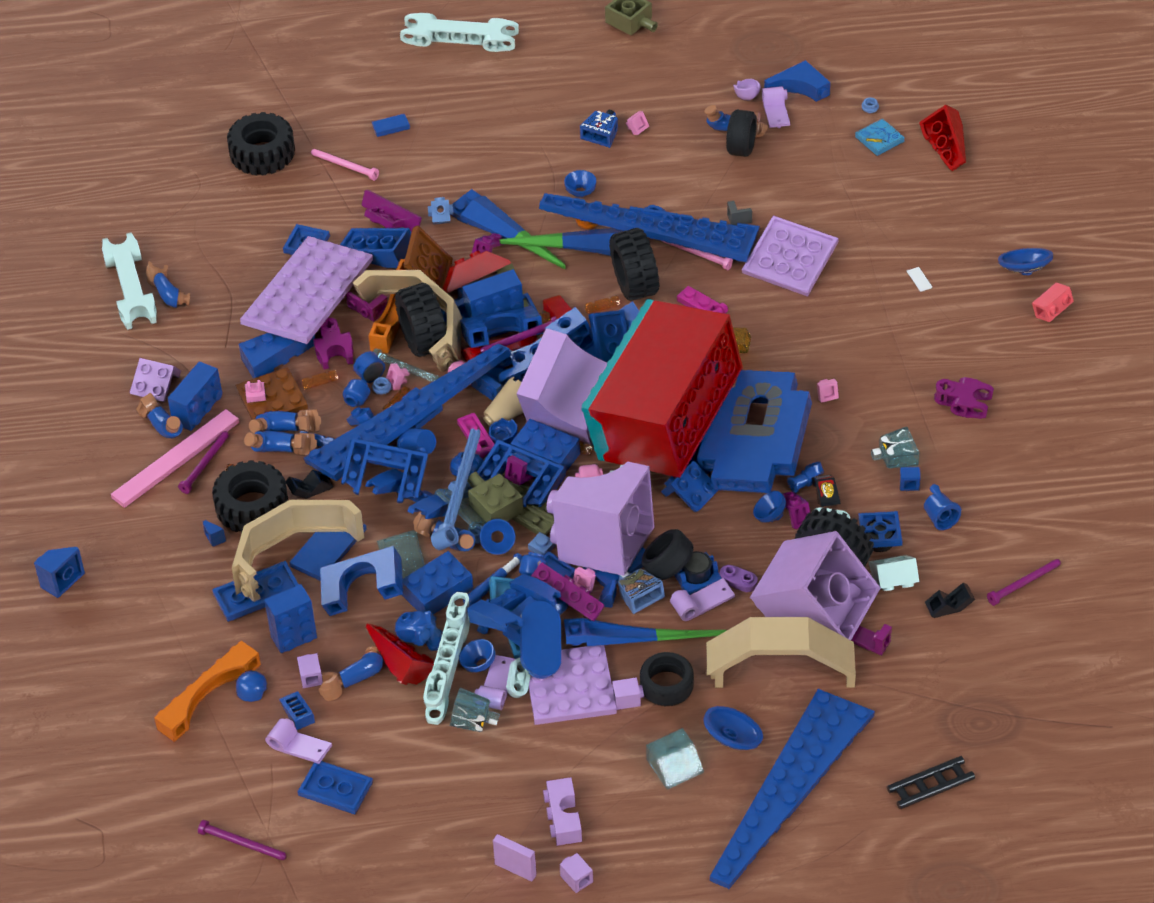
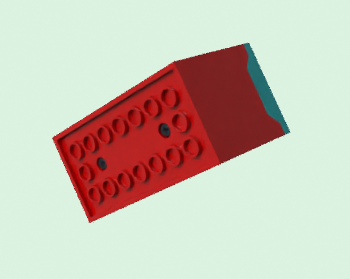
[581,299,743,478]

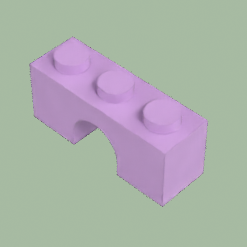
[543,778,582,846]

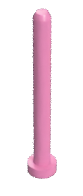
[311,149,379,181]
[662,241,733,270]

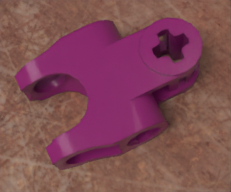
[313,317,354,369]
[934,377,994,419]

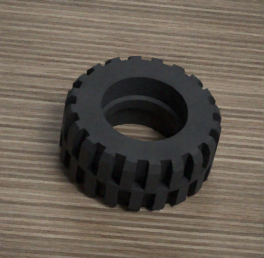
[227,112,295,176]
[609,228,660,301]
[395,283,446,357]
[212,460,288,533]

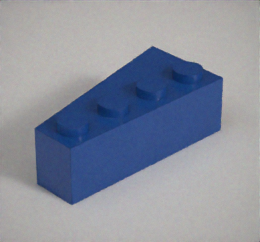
[239,333,315,378]

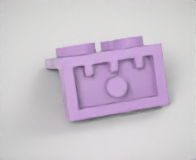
[130,358,181,402]

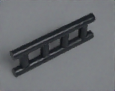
[886,756,975,809]

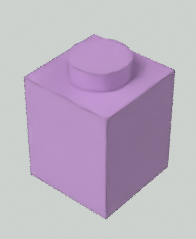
[297,653,323,688]
[612,677,644,710]
[560,853,593,893]

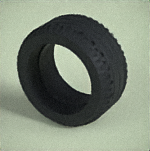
[726,109,757,157]
[642,529,694,580]
[640,652,694,706]

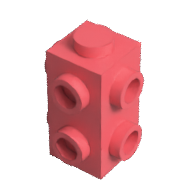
[1032,283,1074,322]

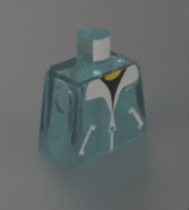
[871,427,919,468]
[450,688,500,732]

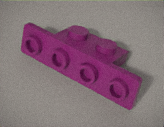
[361,190,422,232]
[531,563,605,621]

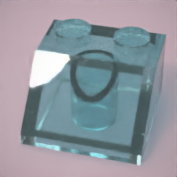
[646,728,704,789]

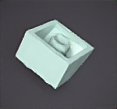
[868,555,919,591]

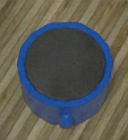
[353,351,385,383]

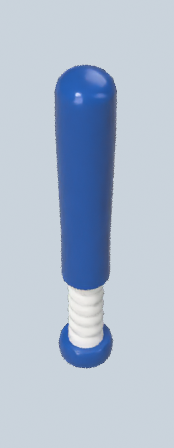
[463,553,523,606]

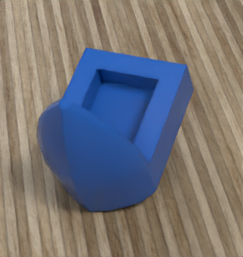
[346,407,374,425]

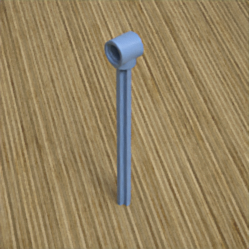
[431,428,481,551]

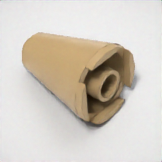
[483,377,523,426]

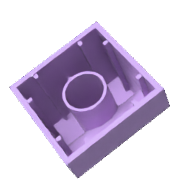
[517,328,607,447]
[547,462,654,576]
[750,531,880,640]

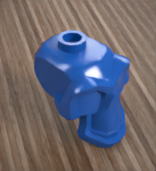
[395,610,443,651]

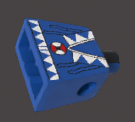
[580,109,618,148]

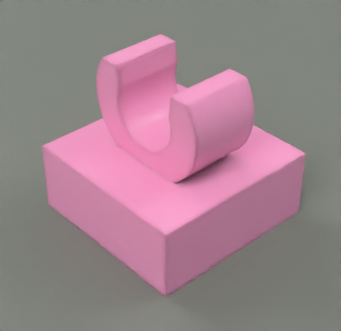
[626,111,649,135]
[386,363,410,390]
[817,379,839,403]
[245,380,266,403]
[573,567,596,592]

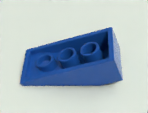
[340,228,411,268]

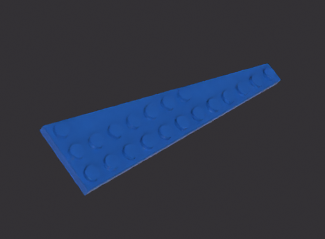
[539,193,760,263]
[304,343,511,481]
[710,689,875,889]

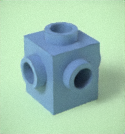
[428,197,453,224]

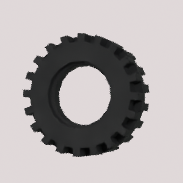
[794,508,874,567]

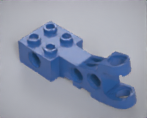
[495,307,594,388]

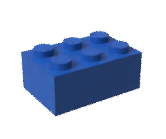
[462,269,524,318]
[167,361,223,431]
[510,419,580,472]
[402,551,473,615]
[264,584,317,653]

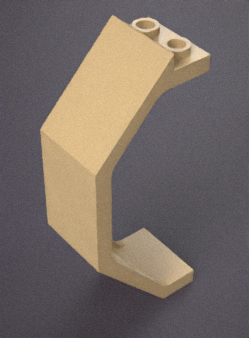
[353,270,462,372]
[232,500,364,602]
[706,617,856,688]

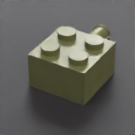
[605,0,658,36]
[468,472,523,524]

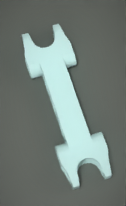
[400,13,519,52]
[102,232,157,330]
[423,592,470,725]

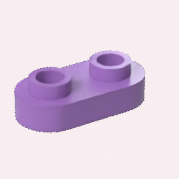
[720,565,757,592]

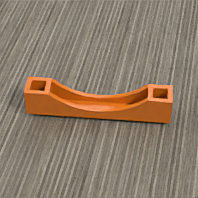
[368,259,406,354]
[154,641,261,742]

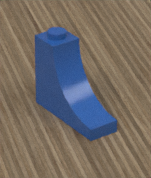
[764,60,830,102]

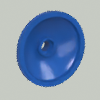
[998,248,1053,275]
[703,706,763,750]

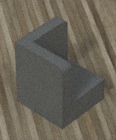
[727,201,752,225]

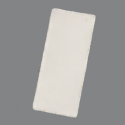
[907,267,932,291]

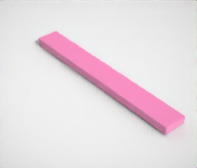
[111,409,239,508]

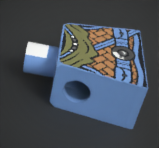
[618,569,665,614]

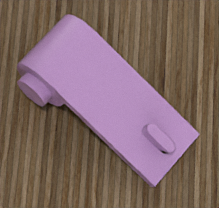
[762,86,790,128]
[670,578,735,621]
[474,655,515,710]
[265,718,332,764]

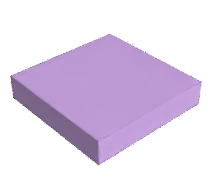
[493,834,536,882]

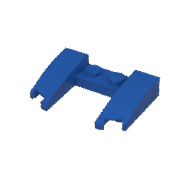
[341,438,428,503]
[477,440,566,507]
[365,468,451,519]
[467,574,561,632]

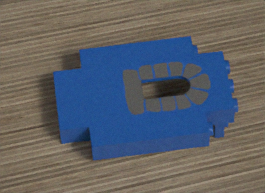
[697,370,812,493]

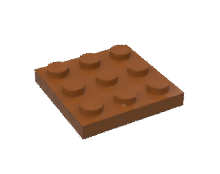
[404,225,453,289]
[235,367,308,420]

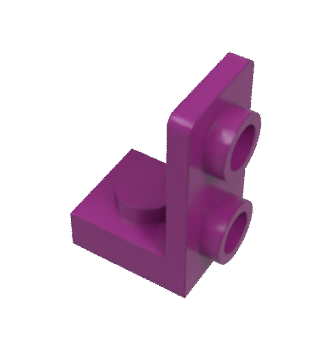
[470,233,504,258]
[346,291,388,322]
[505,455,534,486]
[783,492,810,529]
[851,624,892,656]

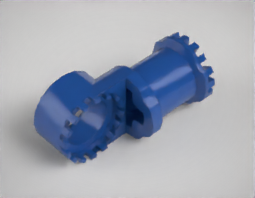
[787,461,824,493]

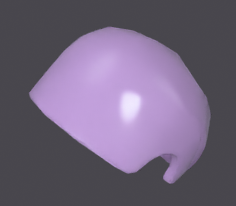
[733,79,761,100]

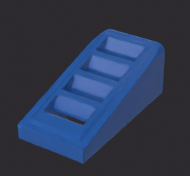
[279,691,315,730]

